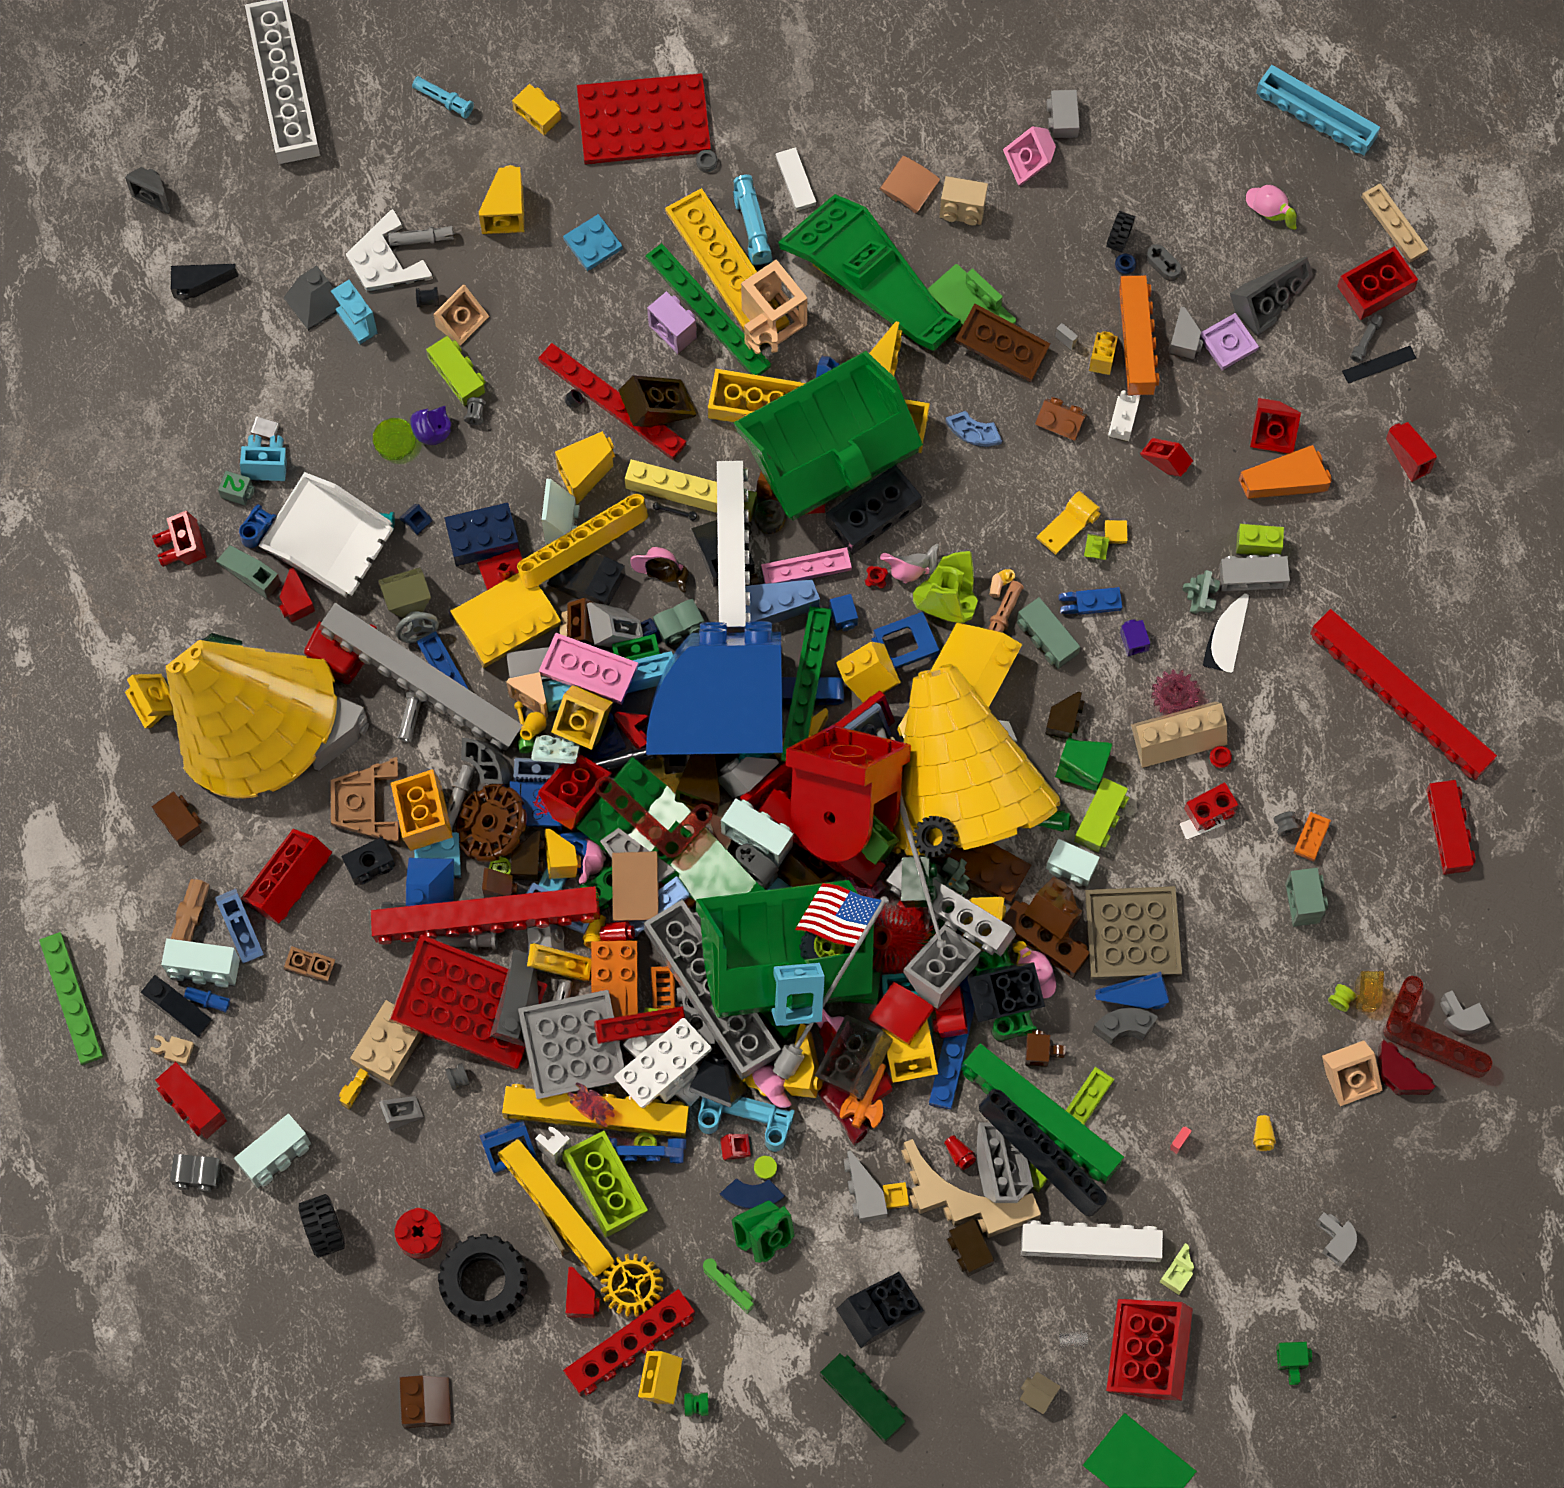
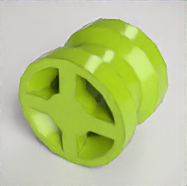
[1328,984,1357,1012]

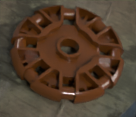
[456,784,527,862]

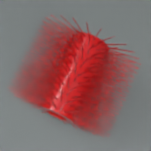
[873,905,935,974]

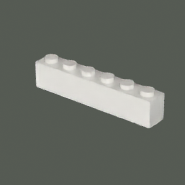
[1021,1220,1163,1262]

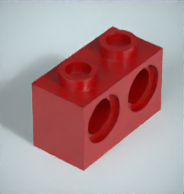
[1184,782,1238,831]

